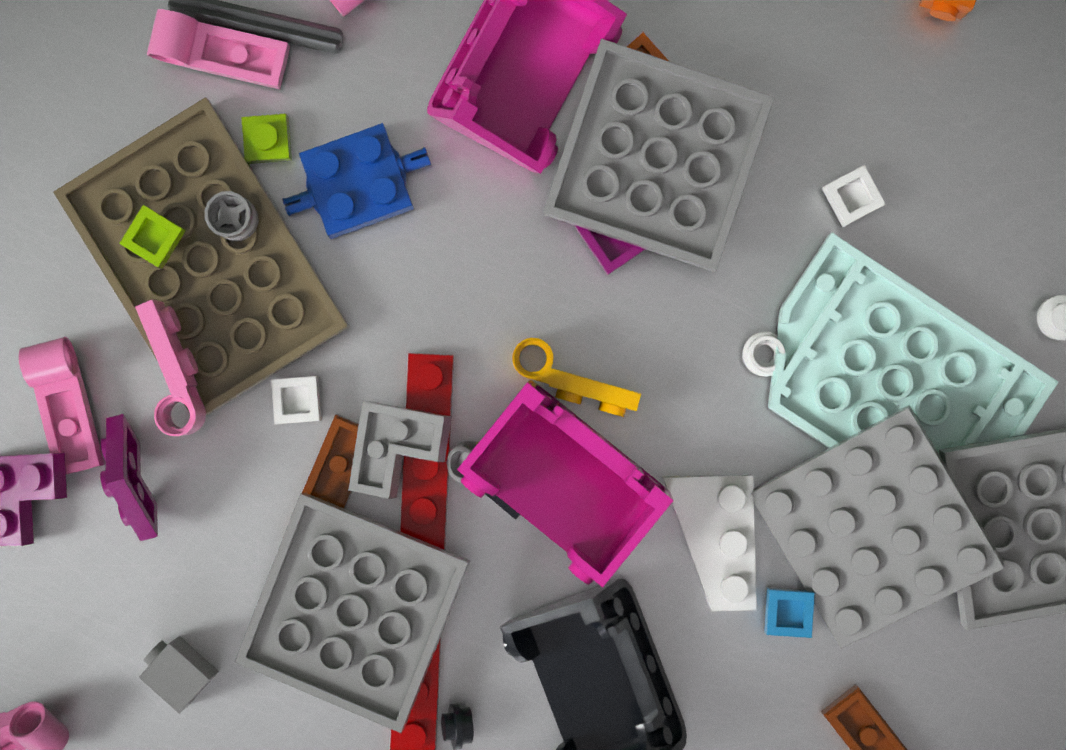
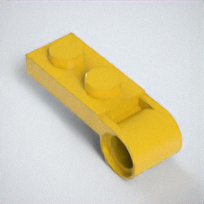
[512,338,641,417]

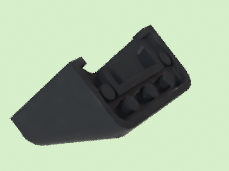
[500,578,687,750]

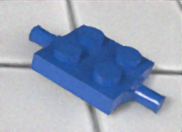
[282,123,431,239]

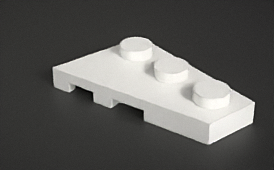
[662,474,757,611]

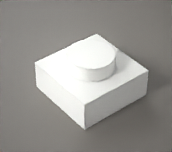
[822,165,886,227]
[271,376,322,425]

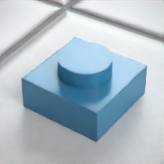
[764,588,815,638]

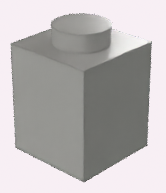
[139,636,219,714]

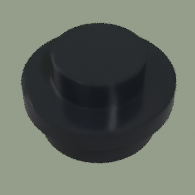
[441,703,474,750]

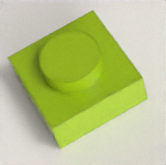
[241,114,292,164]
[119,205,186,269]

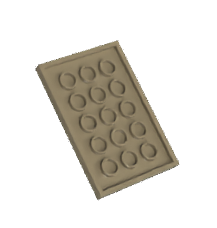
[53,97,350,416]

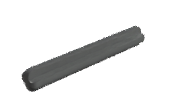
[168,0,343,54]

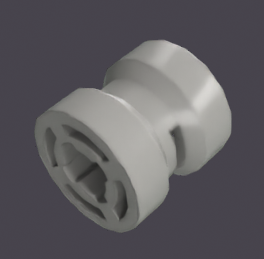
[204,191,259,241]

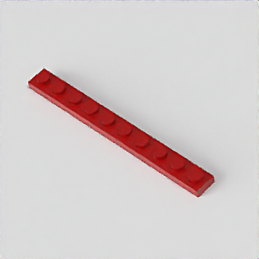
[390,353,454,750]

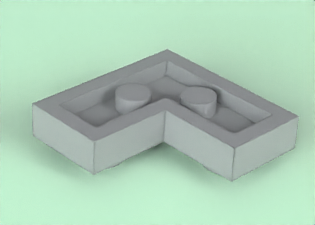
[348,401,452,499]

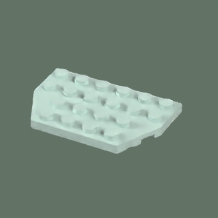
[768,233,1059,453]

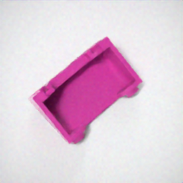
[427,0,627,174]
[457,380,674,587]

